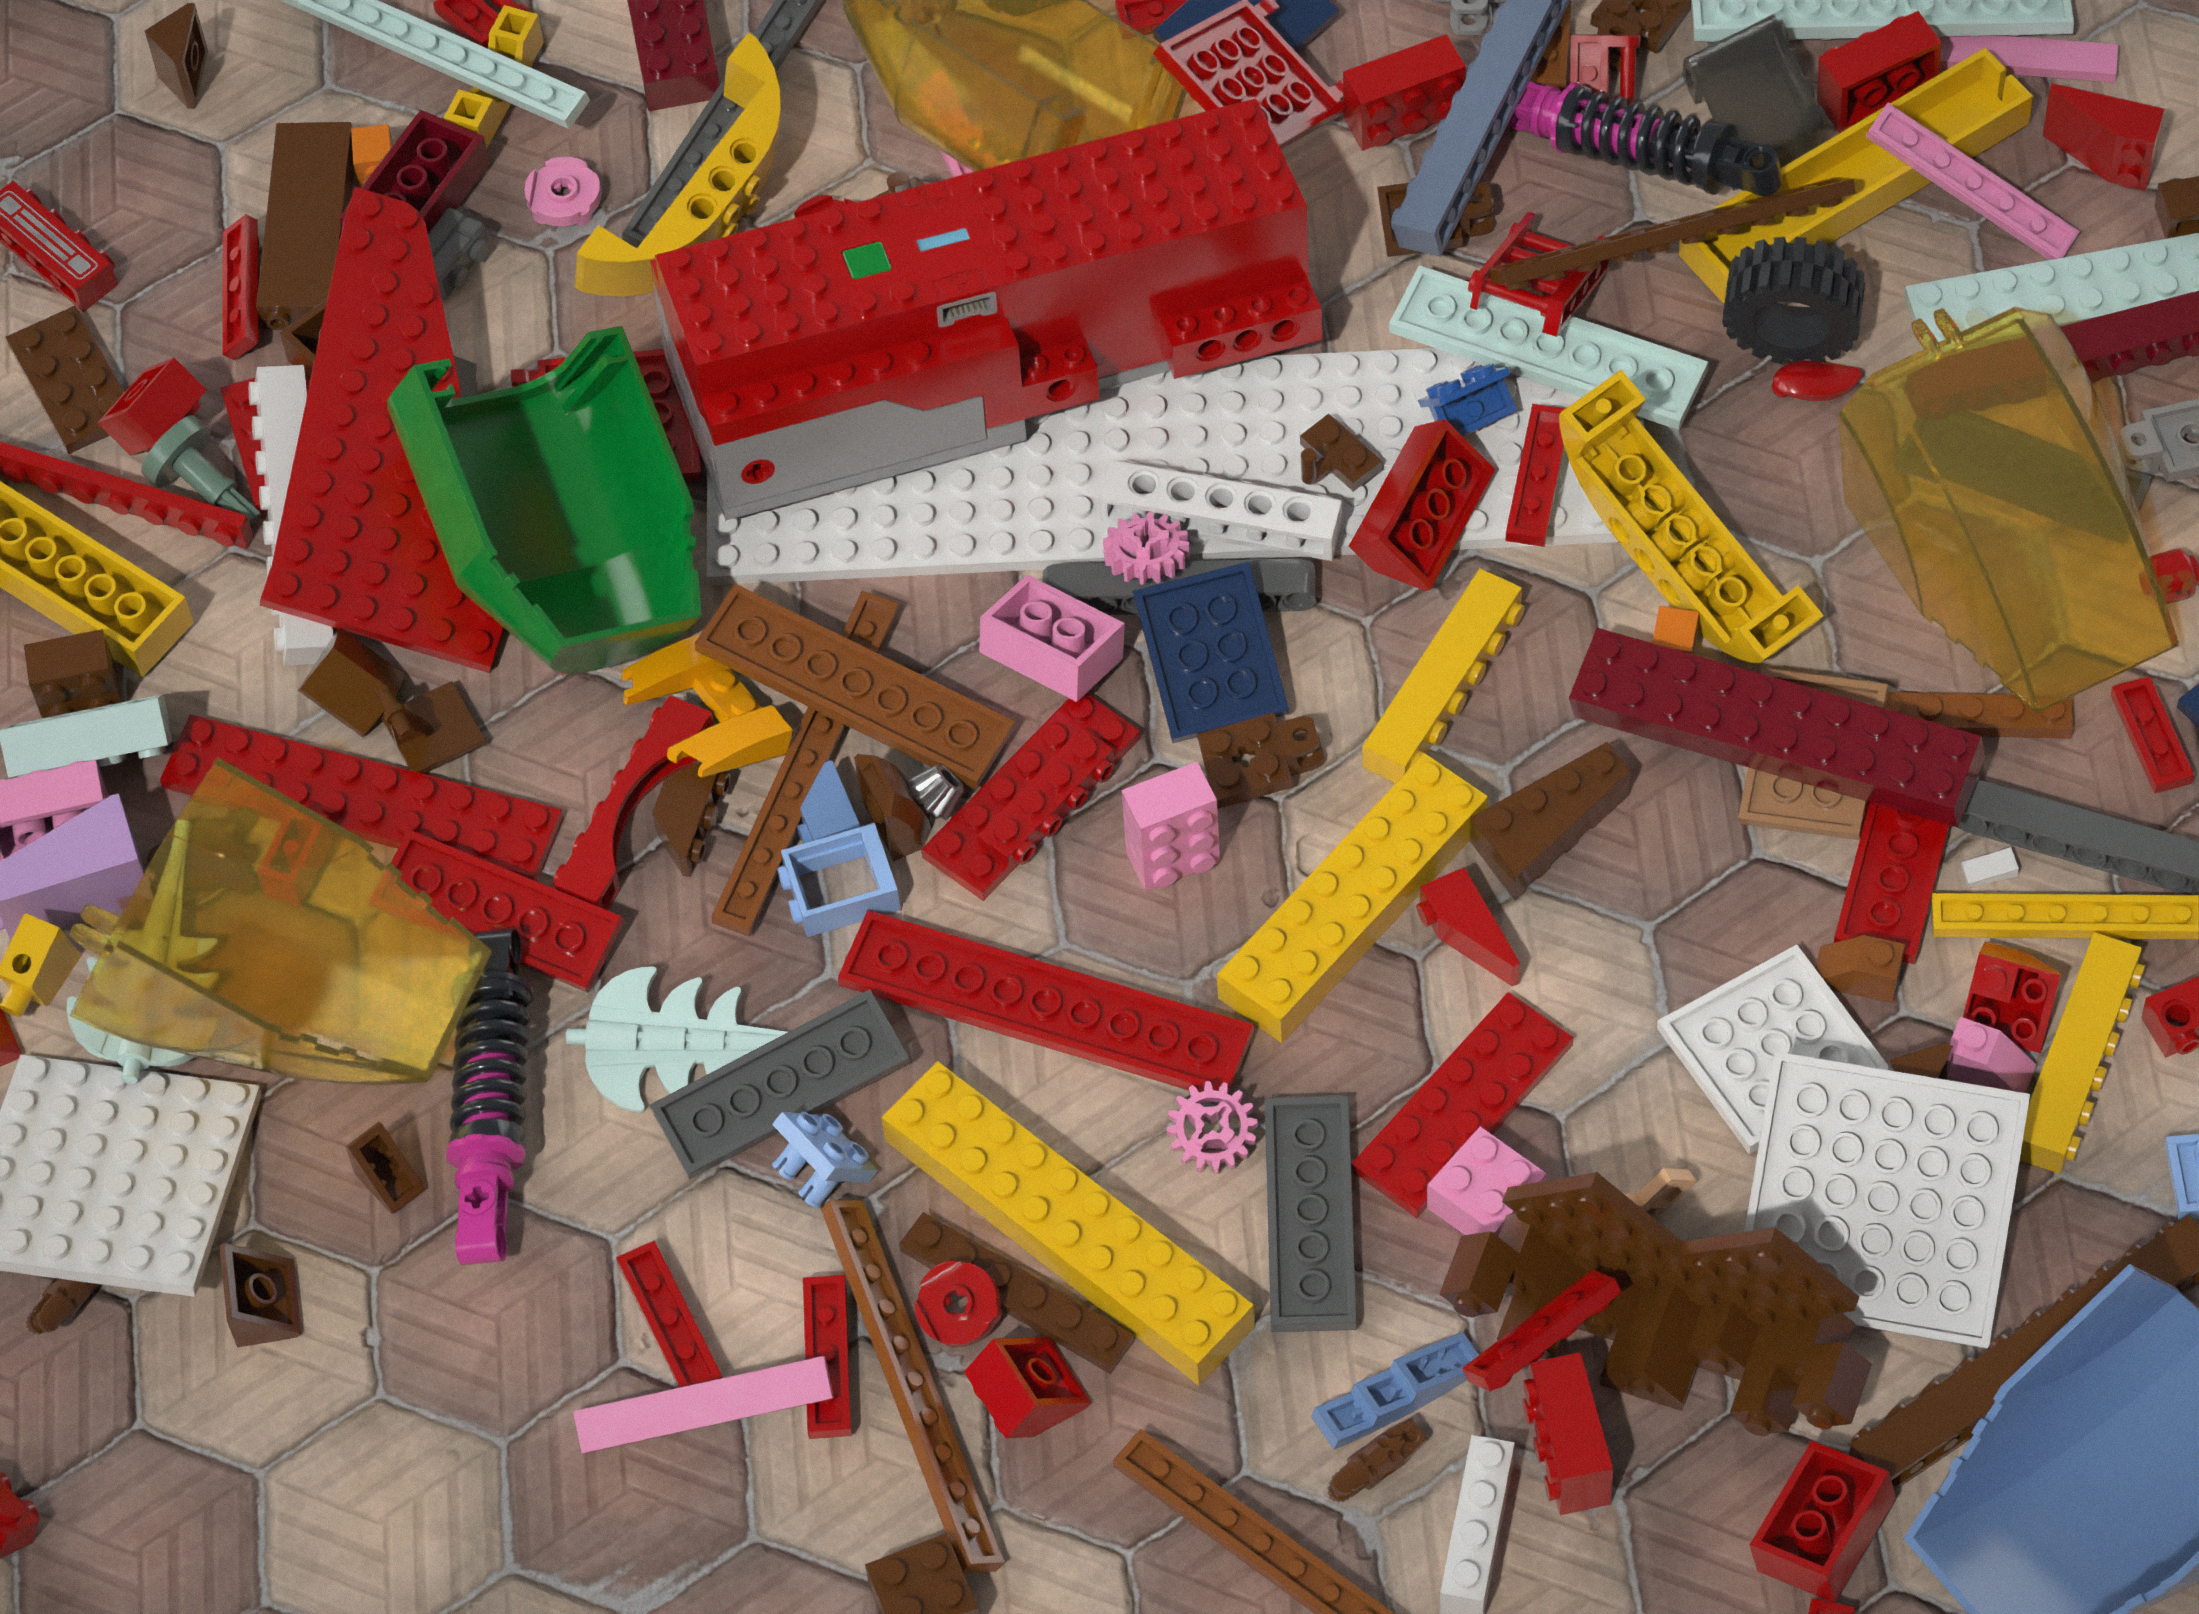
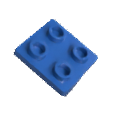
[1418,363,1517,436]

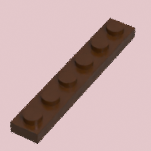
[899,1212,1134,1374]

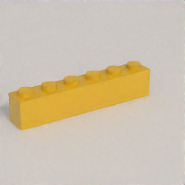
[1362,568,1525,783]
[2020,932,2145,1174]

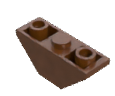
[652,761,731,877]

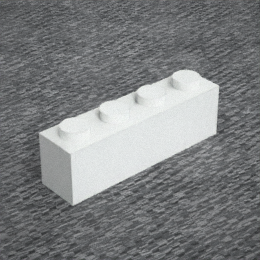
[1440,1435,1515,1614]

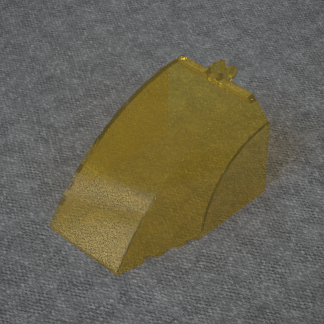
[1838,307,2179,714]
[69,757,492,1086]

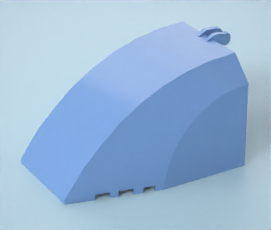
[1903,1264,2199,1614]

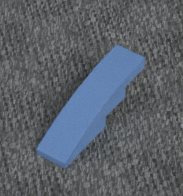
[1311,1332,1479,1450]

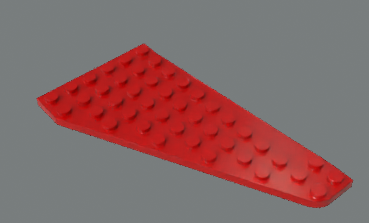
[259,187,504,673]

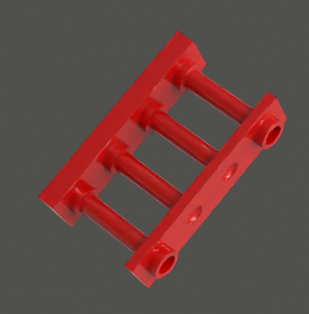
[1468,211,1610,337]

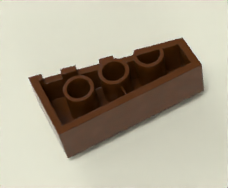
[1470,742,1630,901]

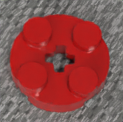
[915,1261,1002,1347]

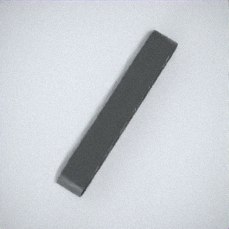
[1042,558,1316,615]
[1958,779,2199,895]

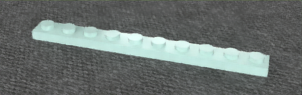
[281,0,590,129]

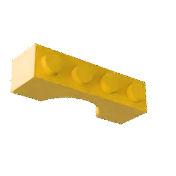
[443,5,544,149]

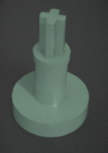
[141,415,261,526]

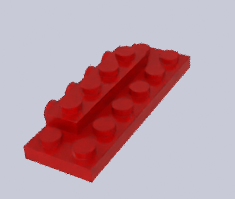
[921,693,1141,901]

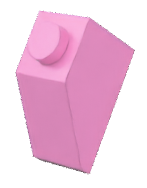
[1948,1017,2037,1093]

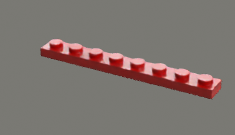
[0,441,254,549]

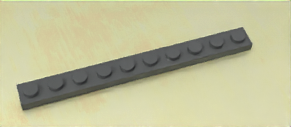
[622,0,823,248]

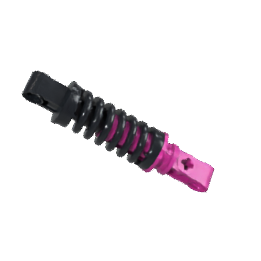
[1507,81,1783,196]
[446,928,534,1265]

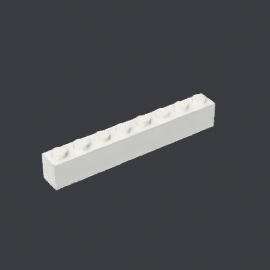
[248,365,333,666]

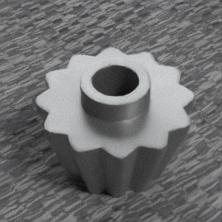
[908,764,964,820]

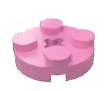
[524,157,602,226]

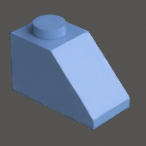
[797,760,860,844]

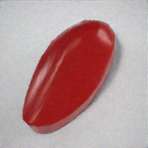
[1771,360,1862,401]

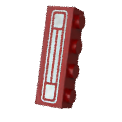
[0,180,118,313]

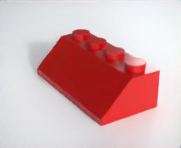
[1349,419,1496,591]

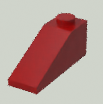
[1416,867,1520,987]

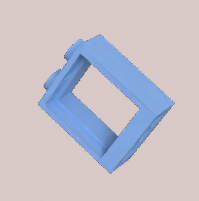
[777,823,901,937]

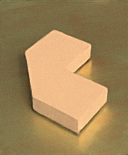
[1623,1168,1696,1215]

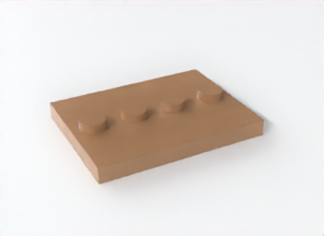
[1738,668,1889,840]

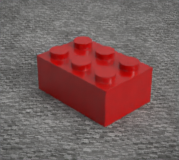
[1817,11,1942,133]
[1343,34,1466,151]
[1522,1352,1613,1515]
[1749,1440,1896,1603]

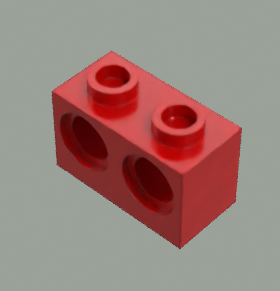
[2141,976,2199,1058]

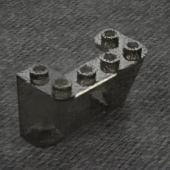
[1682,14,1827,191]

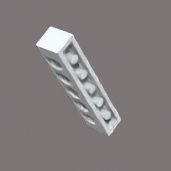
[1099,460,1342,561]

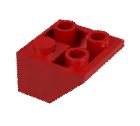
[1963,941,2062,1053]

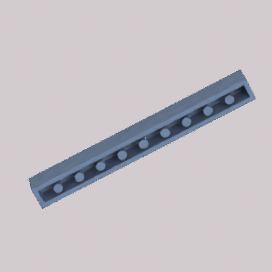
[1391,0,1570,257]

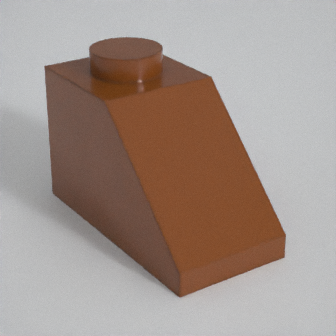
[1815,935,1905,1004]

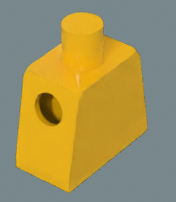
[0,913,81,1018]

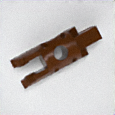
[26,1278,98,1334]
[1327,1419,1426,1503]

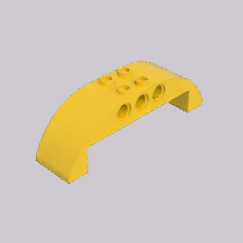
[575,32,781,297]
[1559,369,1824,663]

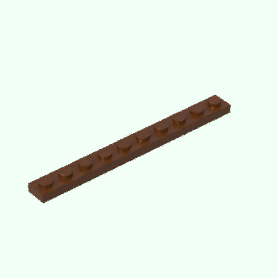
[1489,177,1856,290]

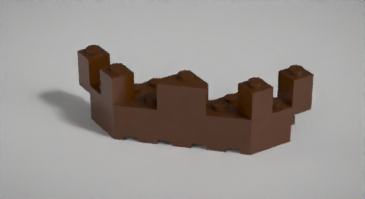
[1440,1172,1872,1436]

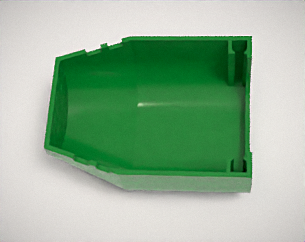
[387,326,702,673]

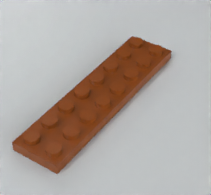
[695,583,1015,789]

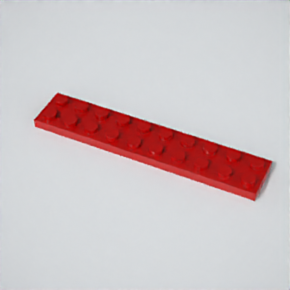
[160,714,564,881]
[837,910,1254,1094]

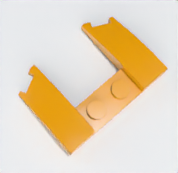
[621,634,793,778]

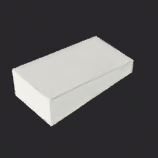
[1961,847,2019,887]

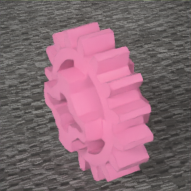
[1103,512,1190,585]
[1167,1081,1258,1174]

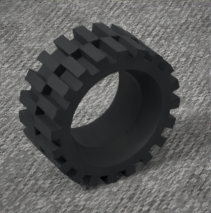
[1722,237,1866,364]

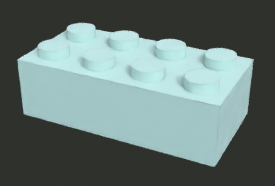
[0,694,174,778]

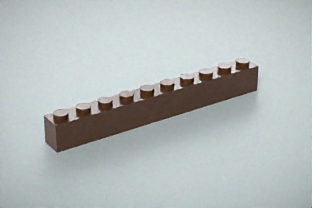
[1849,1215,2199,1491]

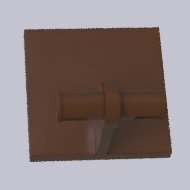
[377,681,486,774]

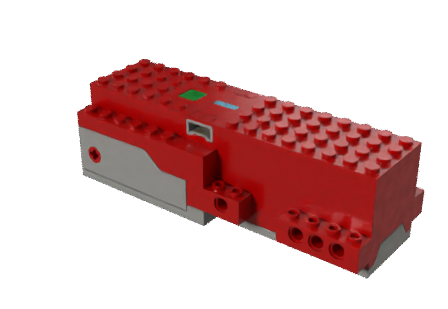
[650,98,1322,521]

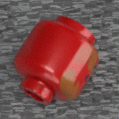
[2138,549,2199,605]

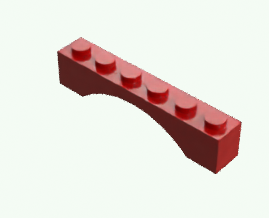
[553,695,714,910]

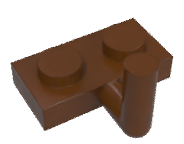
[1300,413,1382,492]

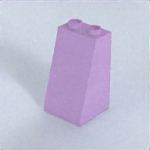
[0,793,153,940]

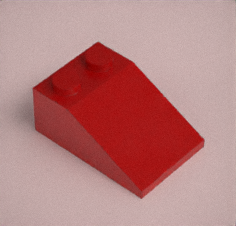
[2043,83,2165,191]

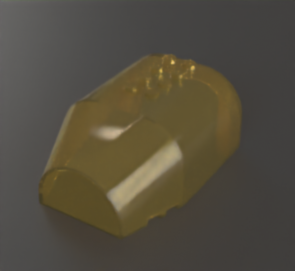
[843,0,1187,172]

